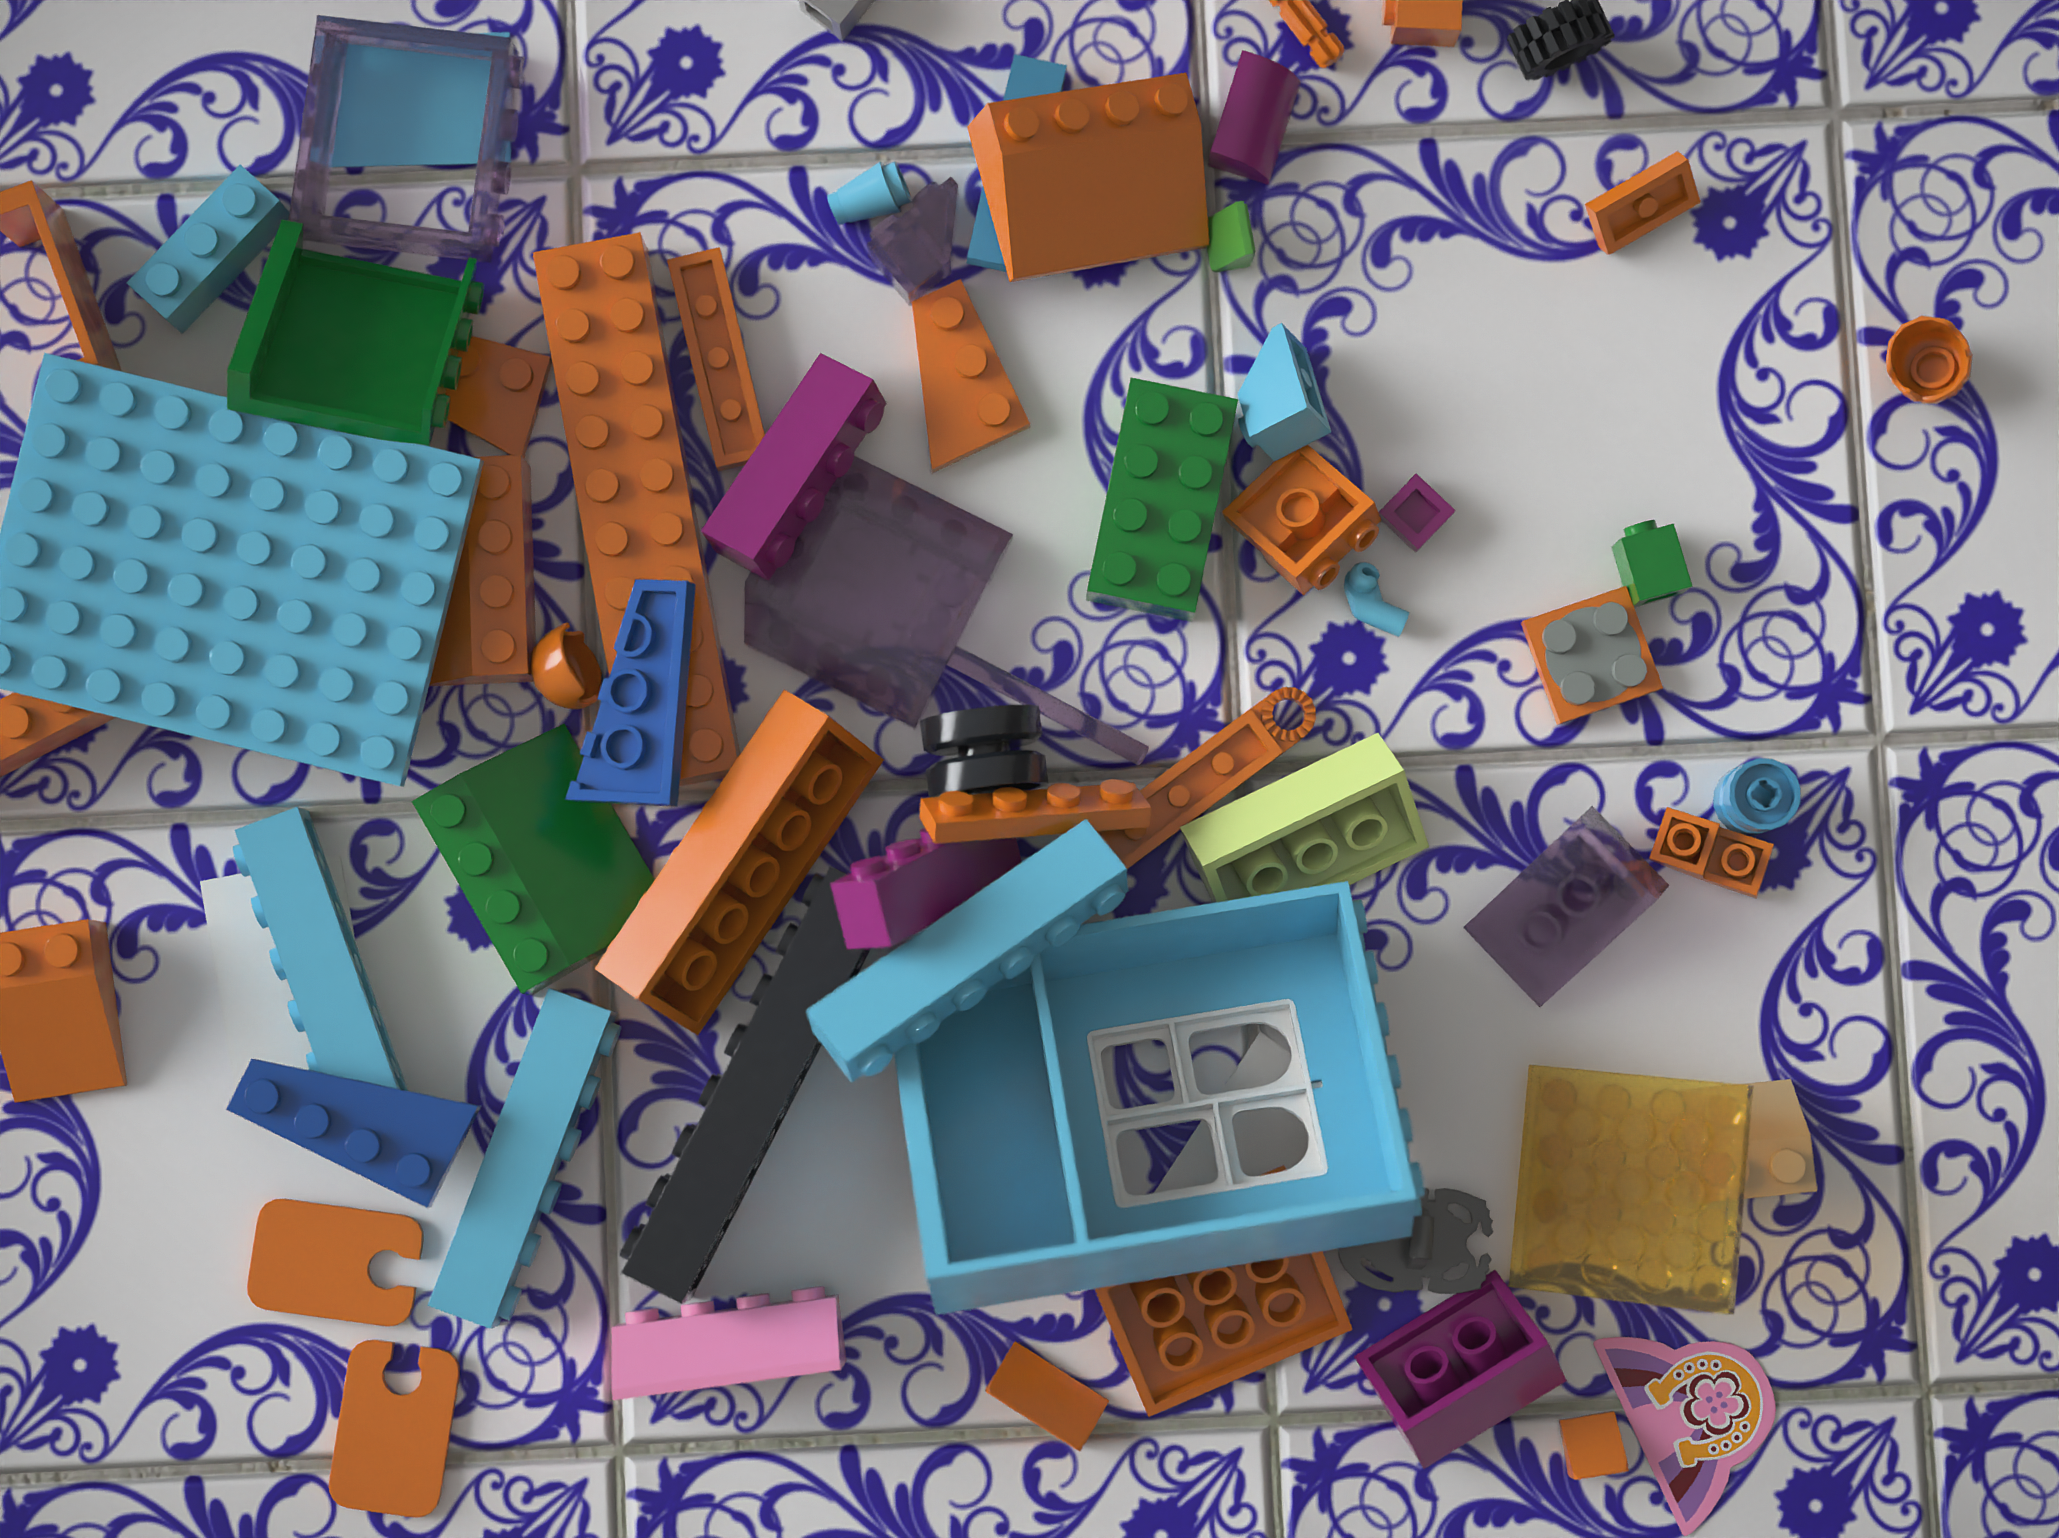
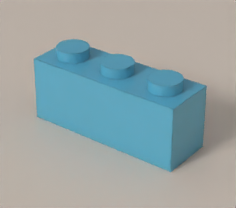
[127,165,294,334]

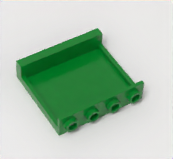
[227,219,484,447]

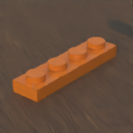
[667,247,765,472]
[919,779,1151,844]

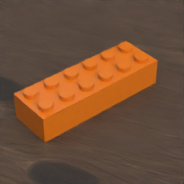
[595,689,884,1035]

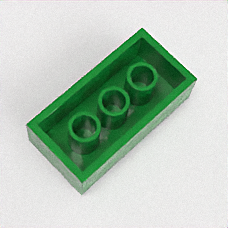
[1086,377,1238,622]

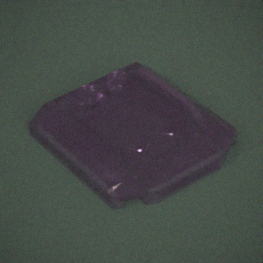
[744,456,1013,730]

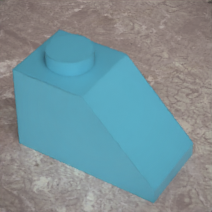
[1237,323,1331,462]

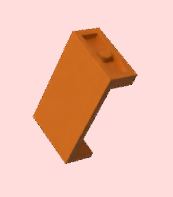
[0,180,122,372]

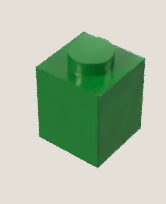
[1612,520,1692,608]

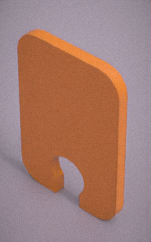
[247,1199,424,1326]
[329,1339,460,1518]

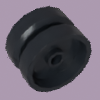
[920,704,1049,797]

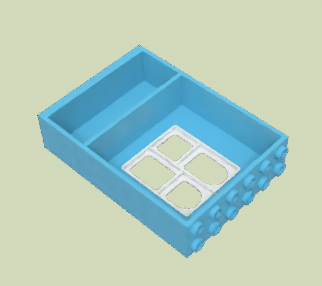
[880,881,1425,1315]

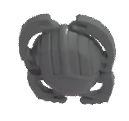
[1338,1188,1494,1294]

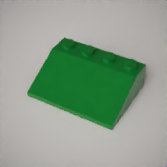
[411,724,655,996]

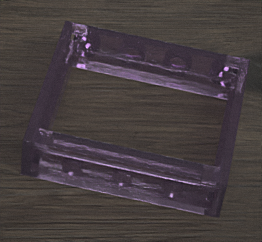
[288,15,525,263]

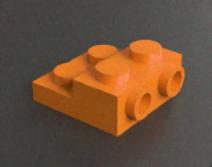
[1222,445,1382,595]

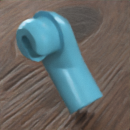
[1344,562,1410,637]

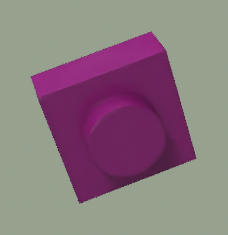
[1379,473,1456,553]

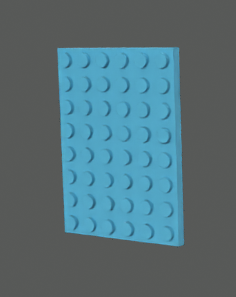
[0,353,484,787]

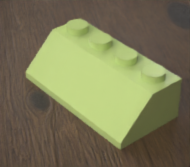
[1180,733,1429,903]

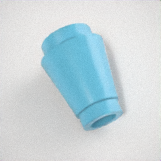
[827,161,912,225]

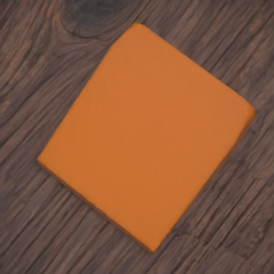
[1558,1411,1629,1480]

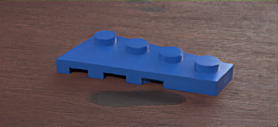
[565,579,696,807]
[226,1059,481,1208]

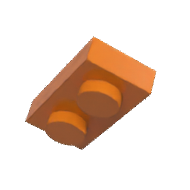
[1585,151,1701,255]

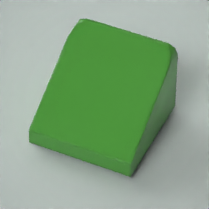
[1207,201,1256,272]

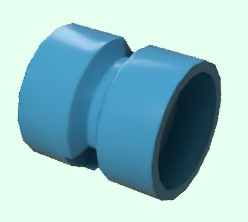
[1713,758,1801,836]

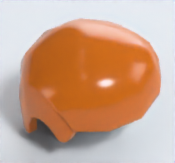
[1886,316,1973,404]
[530,622,602,710]

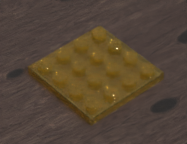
[1509,1065,1753,1314]

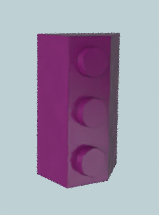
[1354,1270,1567,1469]

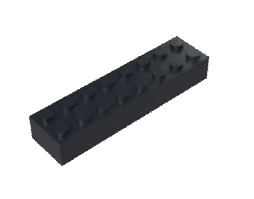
[619,866,871,1304]

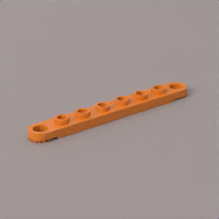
[1096,687,1316,870]

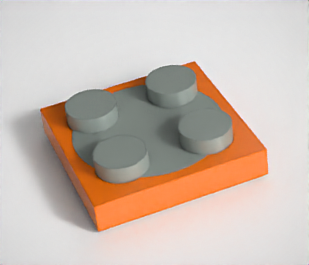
[1521,586,1663,725]

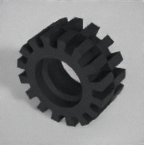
[1507,0,1615,81]

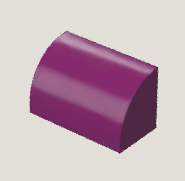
[1208,50,1300,185]

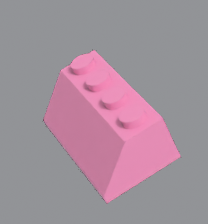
[612,1286,847,1400]

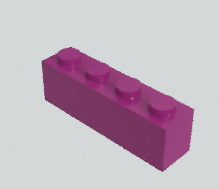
[701,353,887,581]
[830,827,1022,949]

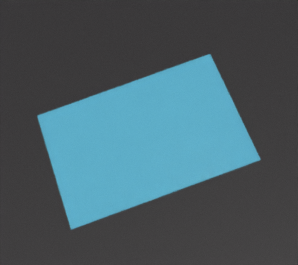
[316,32,511,168]

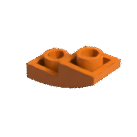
[1649,807,1774,899]

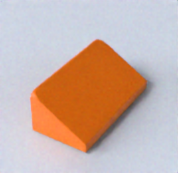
[985,1341,1109,1451]

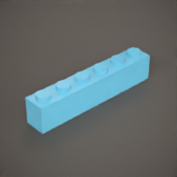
[233,807,408,1091]
[806,819,1128,1083]
[427,988,621,1329]

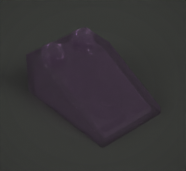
[1463,806,1670,1007]

